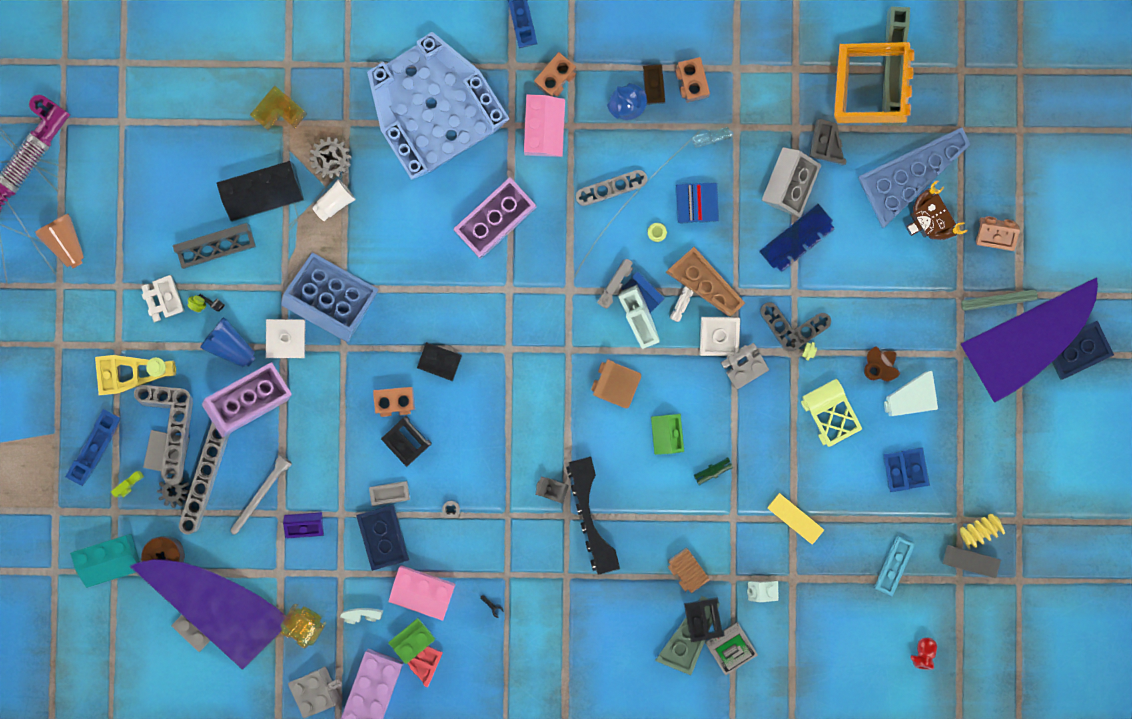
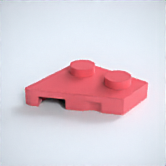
[407,646,443,688]

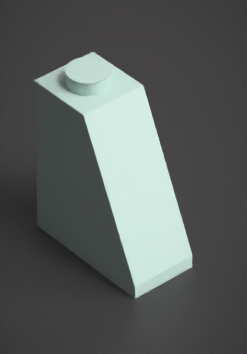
[884,371,938,416]

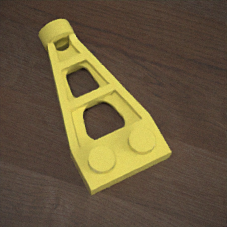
[95,355,176,395]

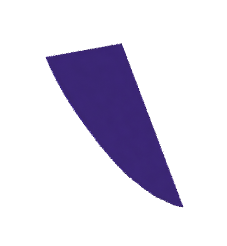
[960,277,1098,403]
[130,560,291,670]

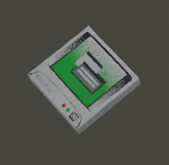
[705,622,758,676]

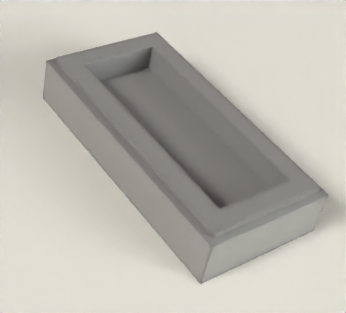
[369,481,410,506]

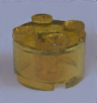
[280,604,326,648]

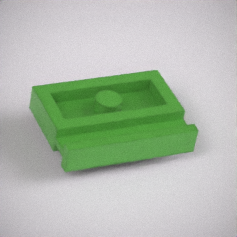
[388,618,436,664]

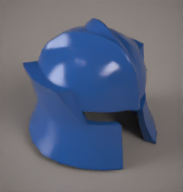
[607,83,647,120]

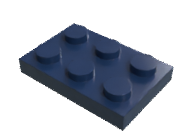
[1052,321,1114,380]
[356,504,409,571]

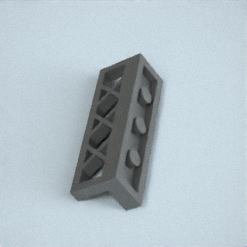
[172,223,256,269]

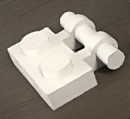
[141,275,185,323]

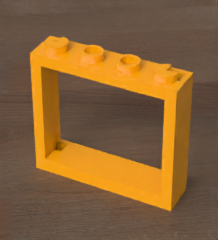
[834,42,915,123]

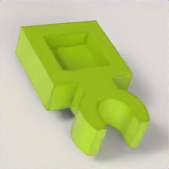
[111,470,144,498]

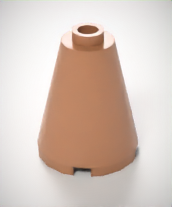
[35,214,84,268]

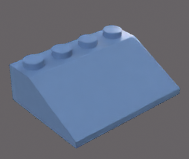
[281,252,379,342]

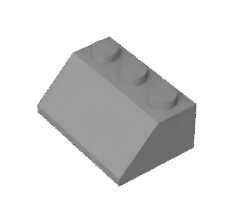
[762,147,821,218]

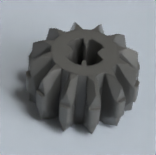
[157,475,190,508]

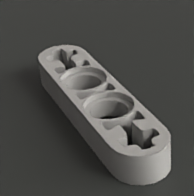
[576,170,647,206]

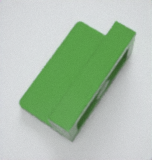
[651,414,684,455]

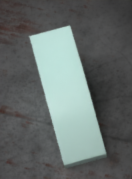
[618,285,660,349]

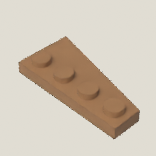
[666,247,745,317]

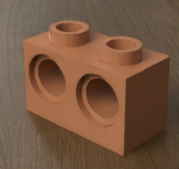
[534,52,576,97]
[675,57,710,103]
[373,387,415,417]

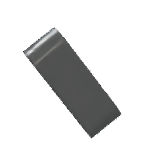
[942,545,1001,578]

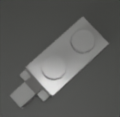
[597,259,633,309]

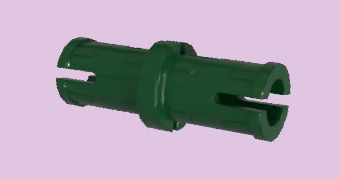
[694,457,733,486]

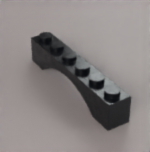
[566,456,620,575]

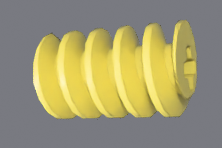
[960,514,1005,550]

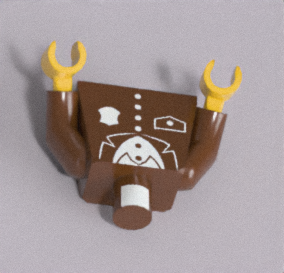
[906,180,968,240]

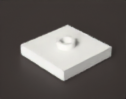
[700,317,740,356]
[266,320,305,358]

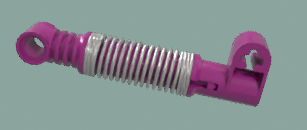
[0,95,70,211]

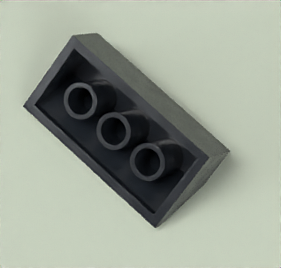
[216,161,304,222]

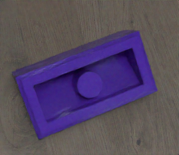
[283,512,324,539]

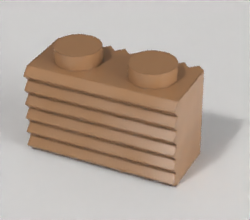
[668,547,710,593]

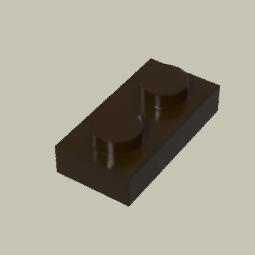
[643,64,665,105]

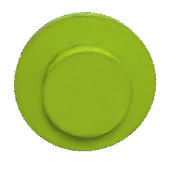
[187,295,207,312]

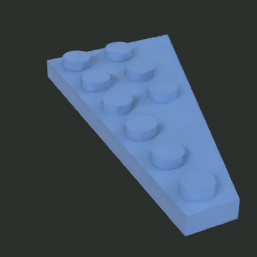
[858,128,970,229]

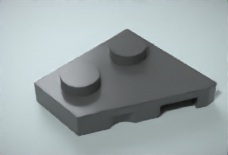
[809,119,846,165]

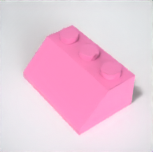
[524,95,565,157]
[389,565,456,621]

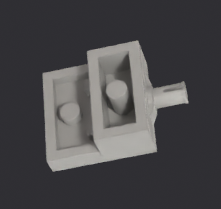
[288,666,342,719]

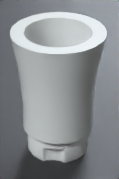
[312,179,356,221]

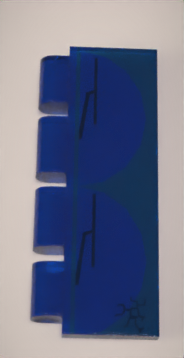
[759,203,835,272]

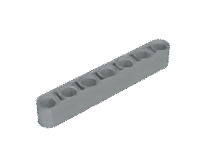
[179,422,230,534]

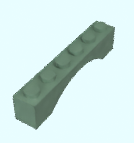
[881,6,910,126]

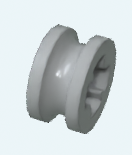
[442,501,460,518]

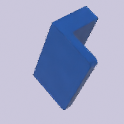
[621,271,665,313]

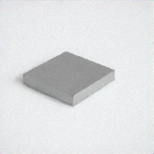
[143,430,190,474]

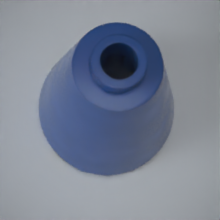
[200,317,256,367]

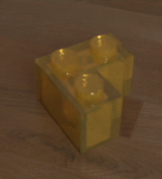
[250,86,307,130]

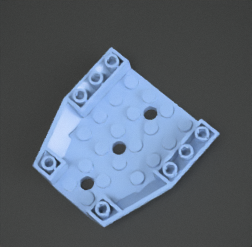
[367,32,509,180]

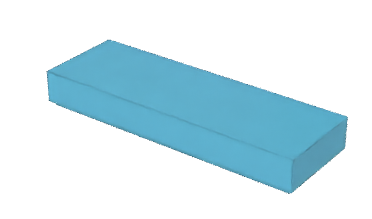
[874,536,915,597]

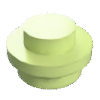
[648,223,667,242]
[802,342,817,361]
[146,358,166,377]

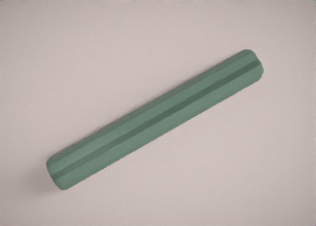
[961,290,1038,311]

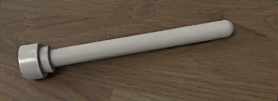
[230,455,292,535]

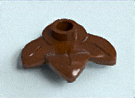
[864,346,900,381]

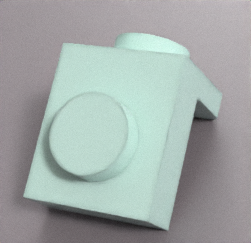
[747,581,778,602]

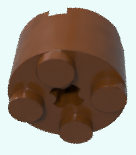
[141,536,185,562]

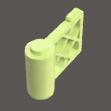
[801,379,862,447]

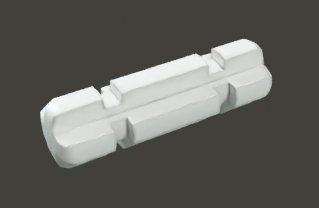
[670,286,693,322]

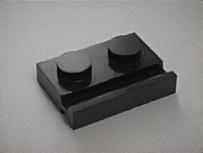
[417,342,462,381]

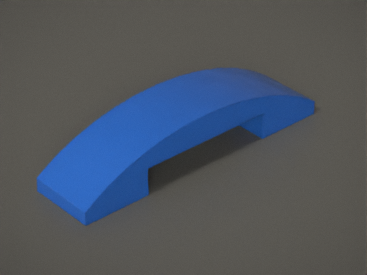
[508,0,537,48]
[65,409,121,486]

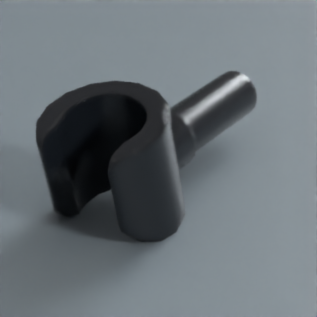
[198,294,225,312]
[480,595,504,618]

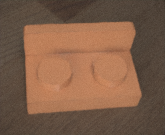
[976,216,1020,251]

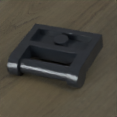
[381,415,432,467]
[684,597,725,643]

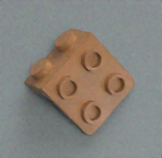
[591,359,641,408]

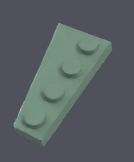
[655,596,720,675]

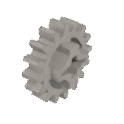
[309,137,352,180]

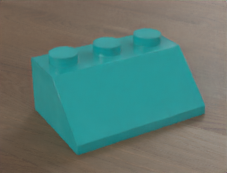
[70,534,140,588]

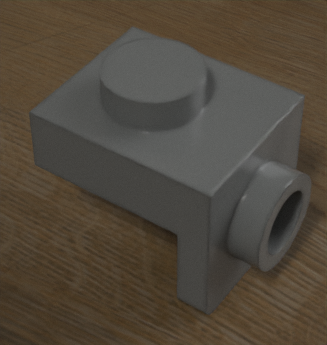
[536,477,569,503]

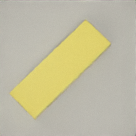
[767,493,824,545]

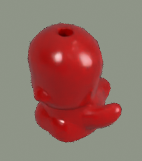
[911,638,937,670]

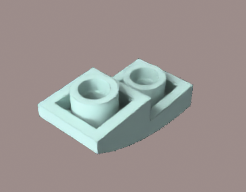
[340,608,384,624]

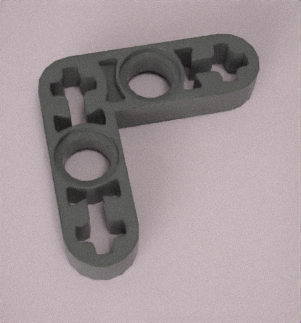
[760,302,831,351]

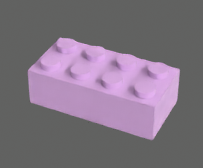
[453,177,537,259]
[202,362,292,437]
[341,649,404,719]

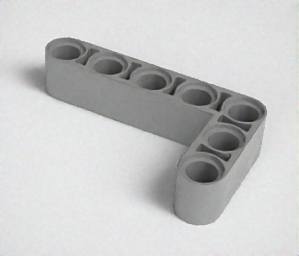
[134,385,193,485]

